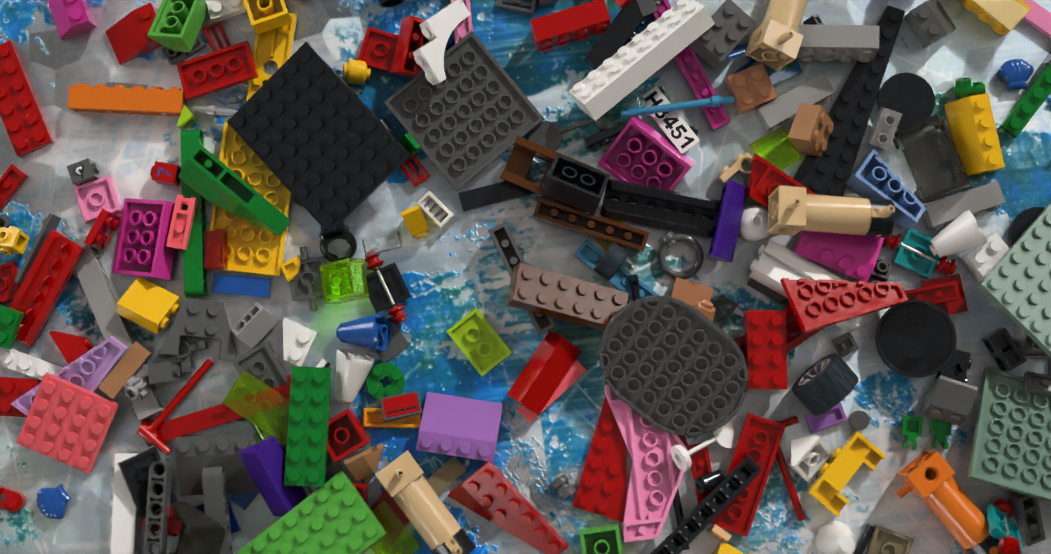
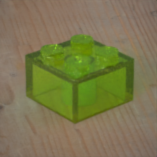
[319,258,369,304]

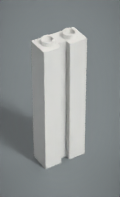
[749,239,863,333]

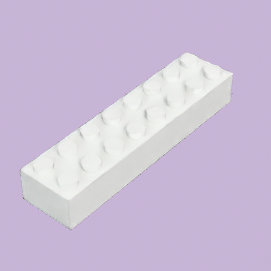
[569,0,715,121]

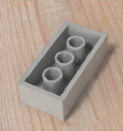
[797,24,879,63]

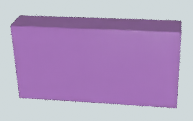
[804,402,848,434]

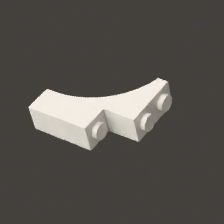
[413,0,471,85]

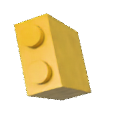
[117,276,180,335]

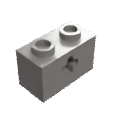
[867,107,902,150]

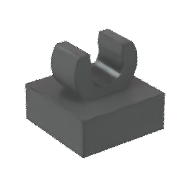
[832,332,859,358]

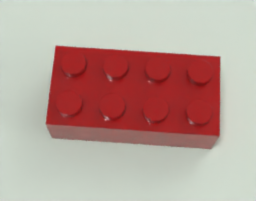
[530,0,611,52]
[743,310,788,390]

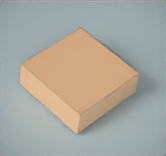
[708,525,732,542]

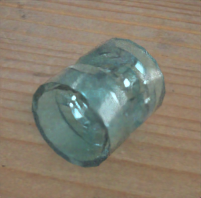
[621,83,646,110]

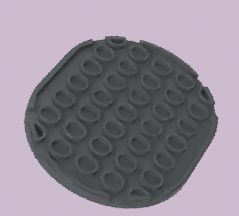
[599,296,749,436]

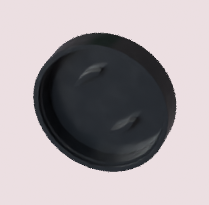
[875,300,957,378]

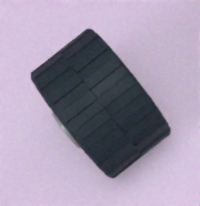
[792,353,859,416]

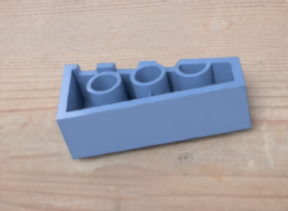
[845,148,926,230]

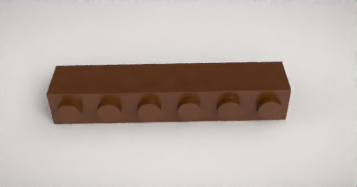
[533,198,650,253]

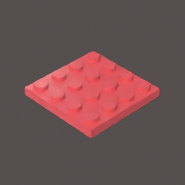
[16,373,120,474]

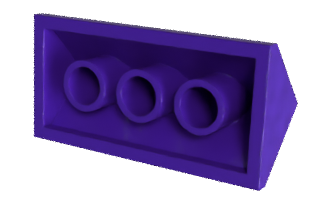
[707,180,748,262]
[238,436,308,517]

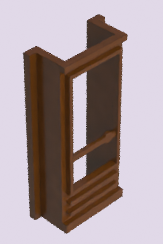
[500,136,602,212]

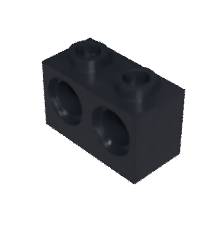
[981,327,1027,371]

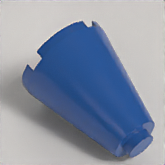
[336,313,392,351]

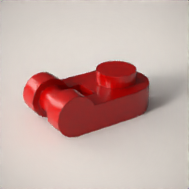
[0,486,26,512]

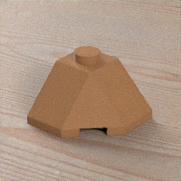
[344,443,386,483]

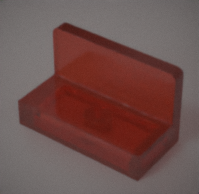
[204,229,228,270]

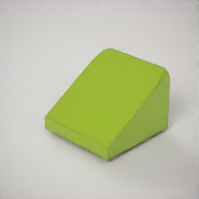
[177,106,198,130]

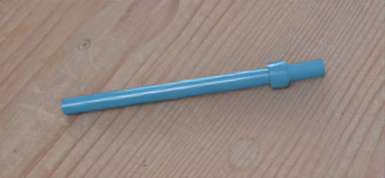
[620,95,735,118]

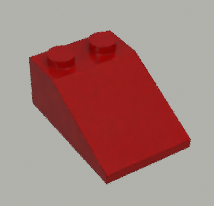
[105,2,163,65]

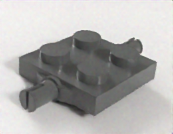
[289,246,331,312]

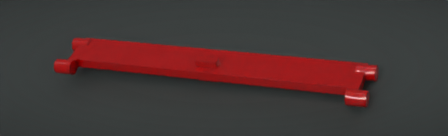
[141,375,291,447]

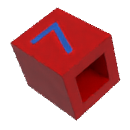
[150,161,181,187]

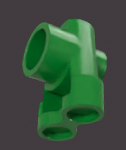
[953,77,985,99]

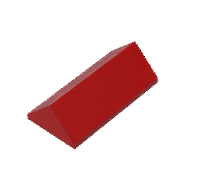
[507,331,581,416]

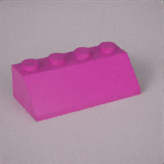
[47,0,96,40]

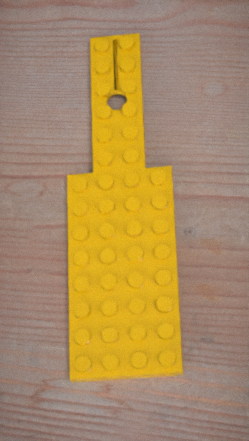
[204,13,297,277]

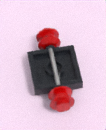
[360,251,411,324]

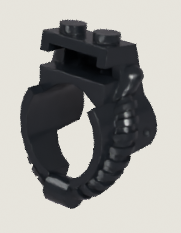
[319,221,357,266]

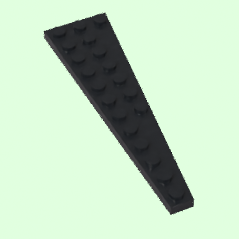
[793,5,905,197]

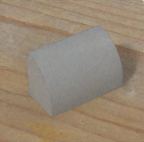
[231,301,278,349]

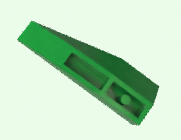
[178,144,292,236]

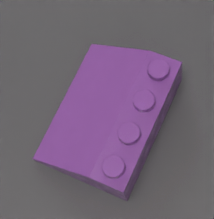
[416,392,503,462]

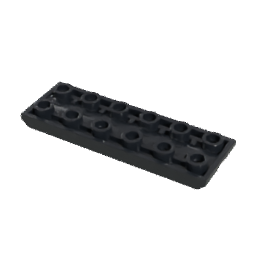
[600,179,721,238]

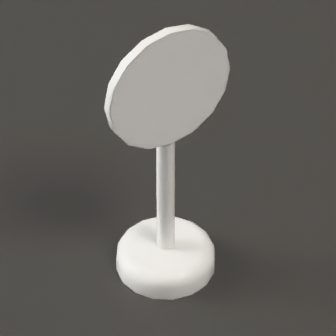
[670,416,744,471]

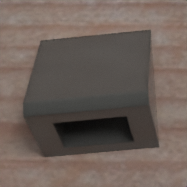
[803,14,824,25]

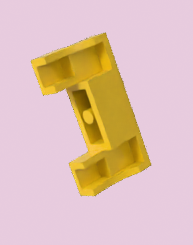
[807,431,886,517]

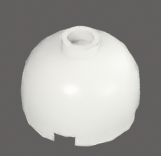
[738,204,769,243]

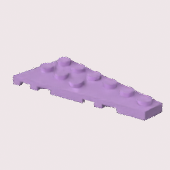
[11,336,128,415]

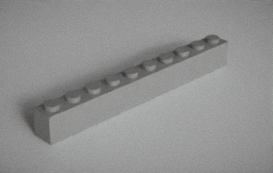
[73,235,165,421]

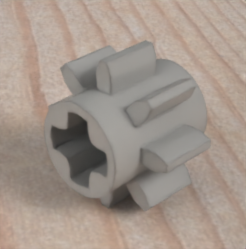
[124,376,150,401]

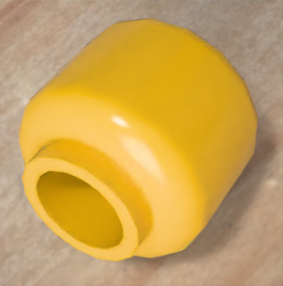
[342,59,371,85]

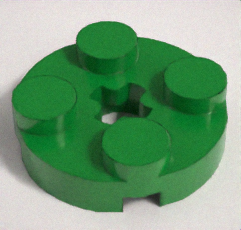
[366,363,405,400]

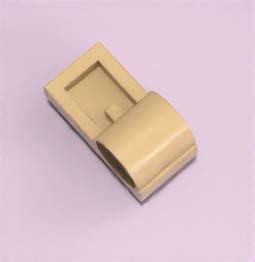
[717,152,752,185]

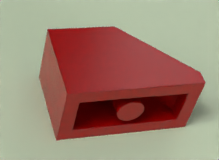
[49,331,94,365]

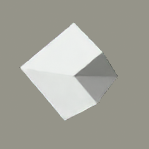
[786,435,832,483]

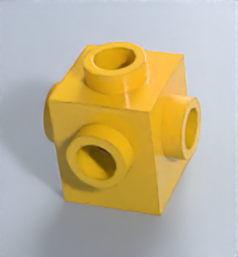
[0,226,30,255]

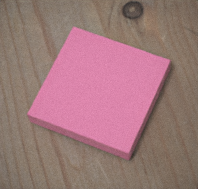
[73,175,123,224]

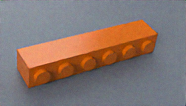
[67,83,187,117]

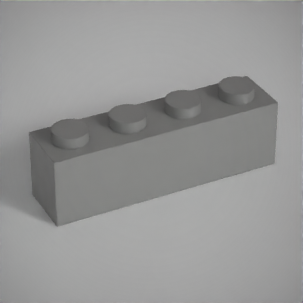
[755,72,836,132]
[922,181,1005,230]

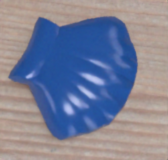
[997,59,1034,90]
[36,484,72,519]

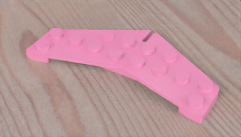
[604,385,688,543]

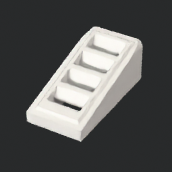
[416,191,457,232]

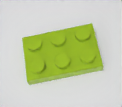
[446,308,512,377]

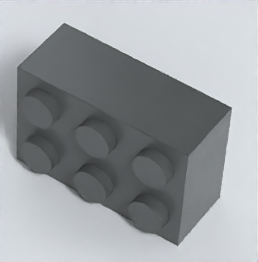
[688,0,756,69]

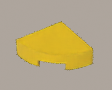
[280,256,300,282]

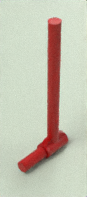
[136,359,214,456]
[775,416,806,521]

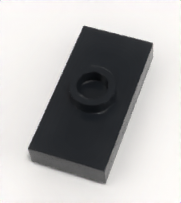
[584,125,622,149]

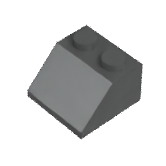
[904,0,956,49]
[923,375,978,426]

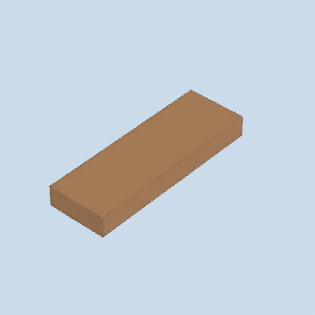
[98,341,152,400]

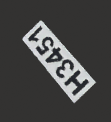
[638,86,700,154]

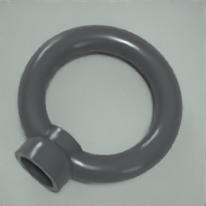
[658,231,704,279]

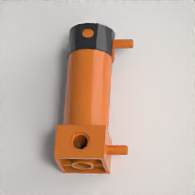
[896,450,1000,554]

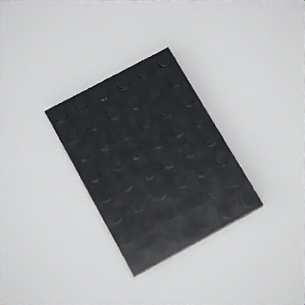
[227,42,412,227]

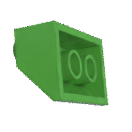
[148,0,208,53]

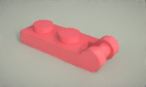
[166,194,198,250]

